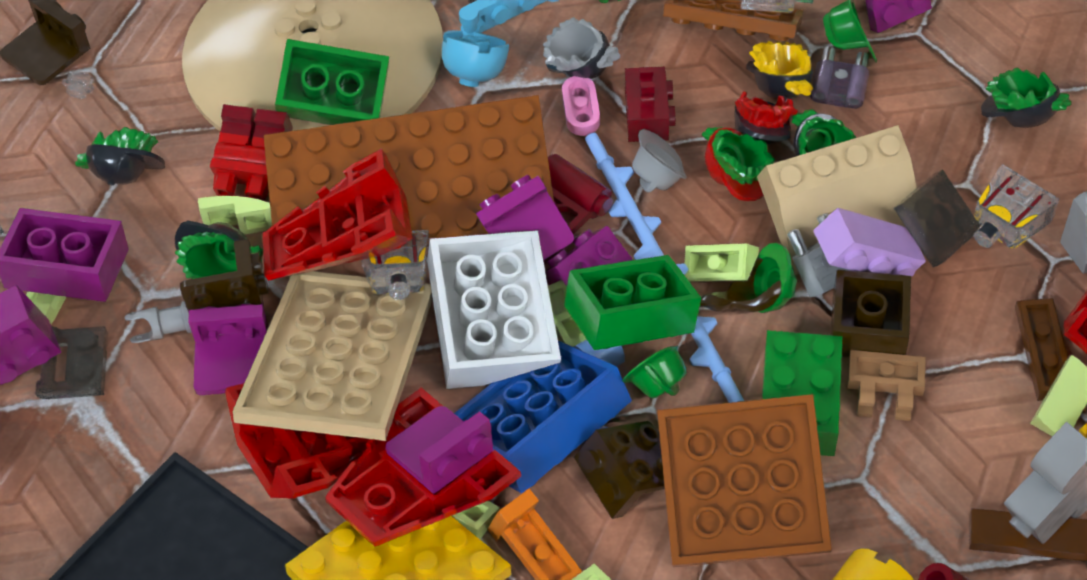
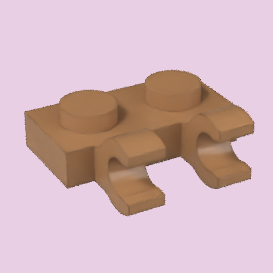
[847,350,926,421]

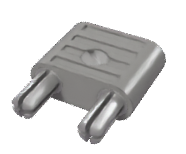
[787,213,852,297]

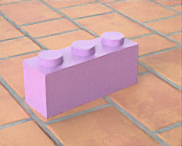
[813,208,926,277]

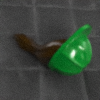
[700,243,797,314]

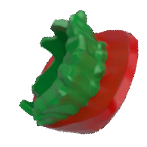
[702,127,775,201]

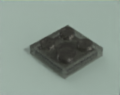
[894,170,981,267]

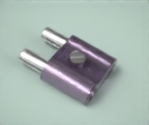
[810,47,869,109]

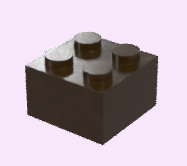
[831,270,911,357]

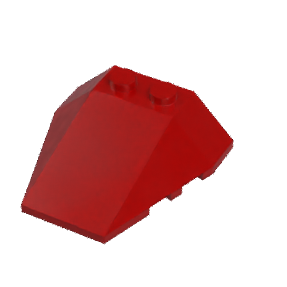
[262,148,413,281]
[225,383,368,499]
[325,388,521,547]

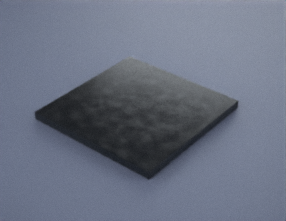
[49,452,309,580]

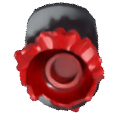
[734,91,798,145]

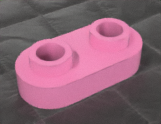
[562,76,600,136]

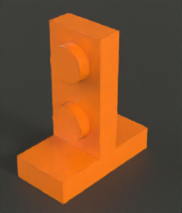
[487,488,583,580]

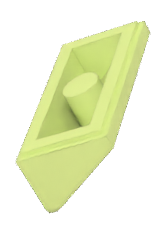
[684,243,759,282]
[1030,355,1087,436]

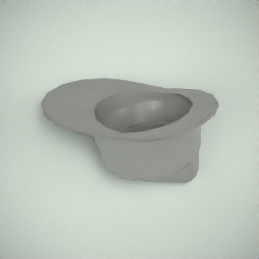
[632,129,687,193]

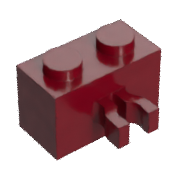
[625,66,676,142]

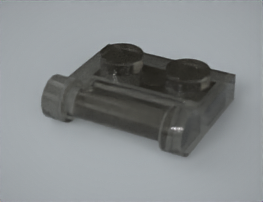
[35,326,108,400]

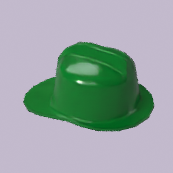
[823,0,877,63]
[622,345,687,399]

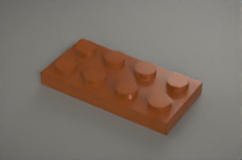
[663,0,804,41]

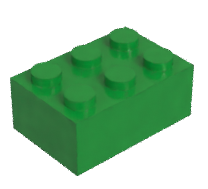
[275,39,389,125]
[564,255,701,350]
[761,330,842,456]

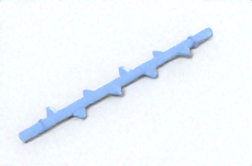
[585,133,744,403]

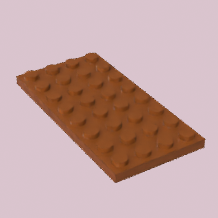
[264,95,554,255]

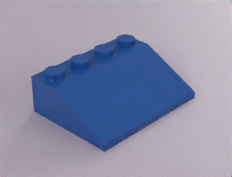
[454,341,632,494]

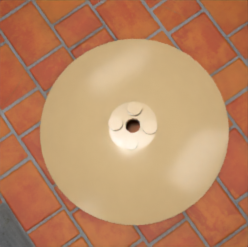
[182,0,443,131]

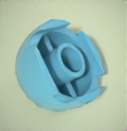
[442,30,509,87]

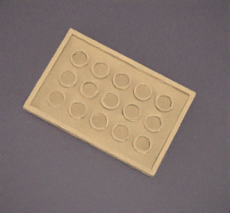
[233,271,433,441]

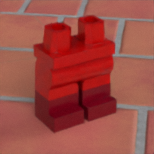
[210,104,293,201]

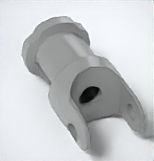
[124,301,192,343]

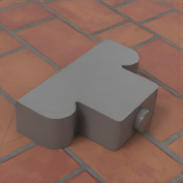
[1004,422,1087,544]

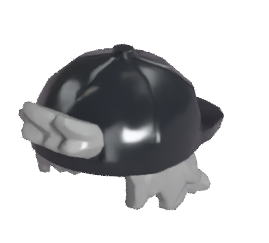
[543,17,621,79]

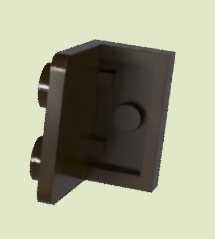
[0,0,91,85]
[180,239,269,312]
[574,421,665,519]

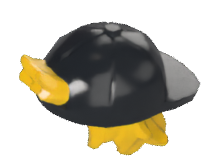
[746,41,813,101]

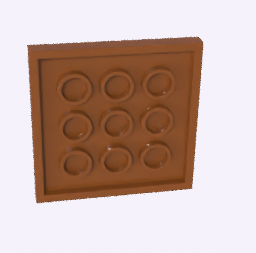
[657,394,832,567]

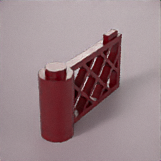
[543,154,613,265]

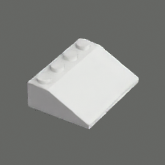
[427,230,561,389]

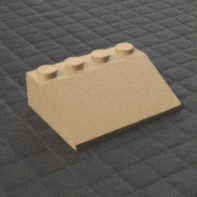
[757,125,925,275]

